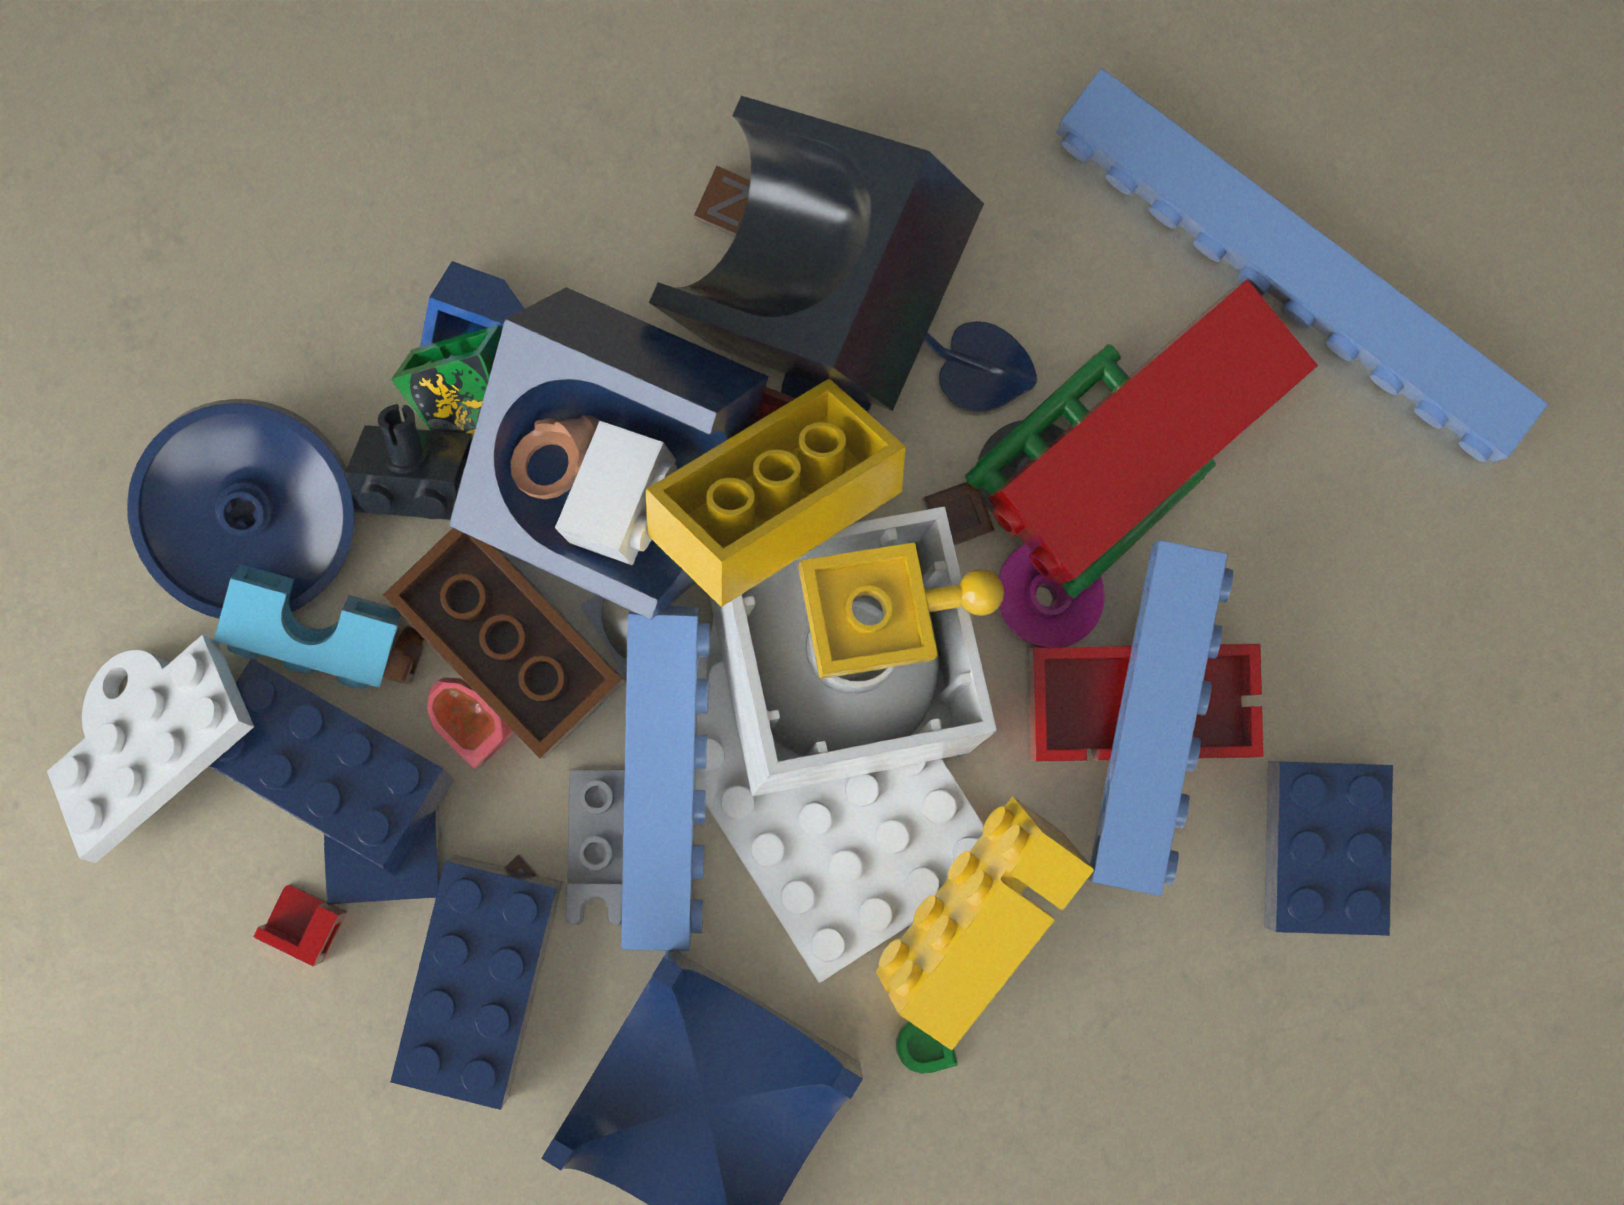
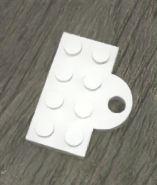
[47,635,254,863]

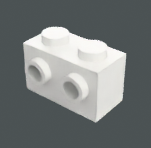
[555,421,677,565]

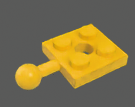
[798,542,1004,679]

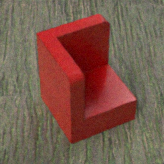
[253,885,347,966]

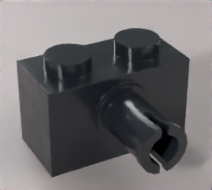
[345,404,473,520]

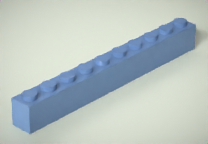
[1056,68,1548,463]

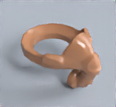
[510,415,599,499]

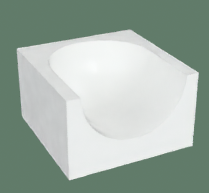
[709,507,997,796]

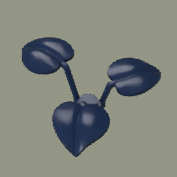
[781,321,1037,413]

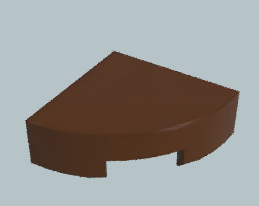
[383,626,426,684]

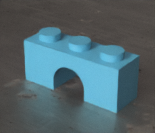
[214,564,401,689]

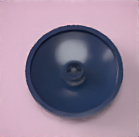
[127,399,357,619]

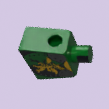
[391,325,502,437]

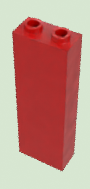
[988,279,1318,584]

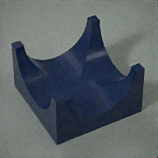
[541,951,863,1205]

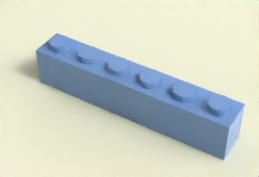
[1087,540,1233,896]
[621,606,710,951]

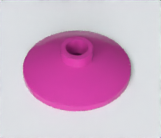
[998,544,1105,648]

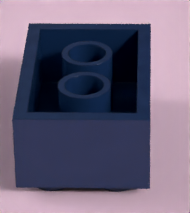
[1264,761,1393,936]

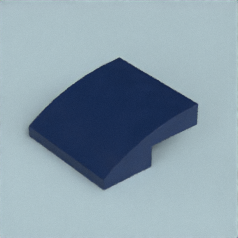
[324,806,441,905]

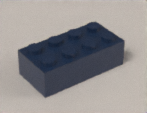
[208,658,454,876]
[390,855,563,1110]

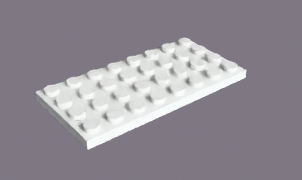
[581,595,984,983]

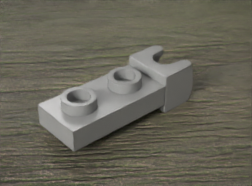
[566,770,625,925]

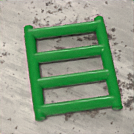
[965,344,1216,598]

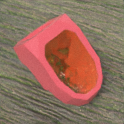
[427,677,515,769]

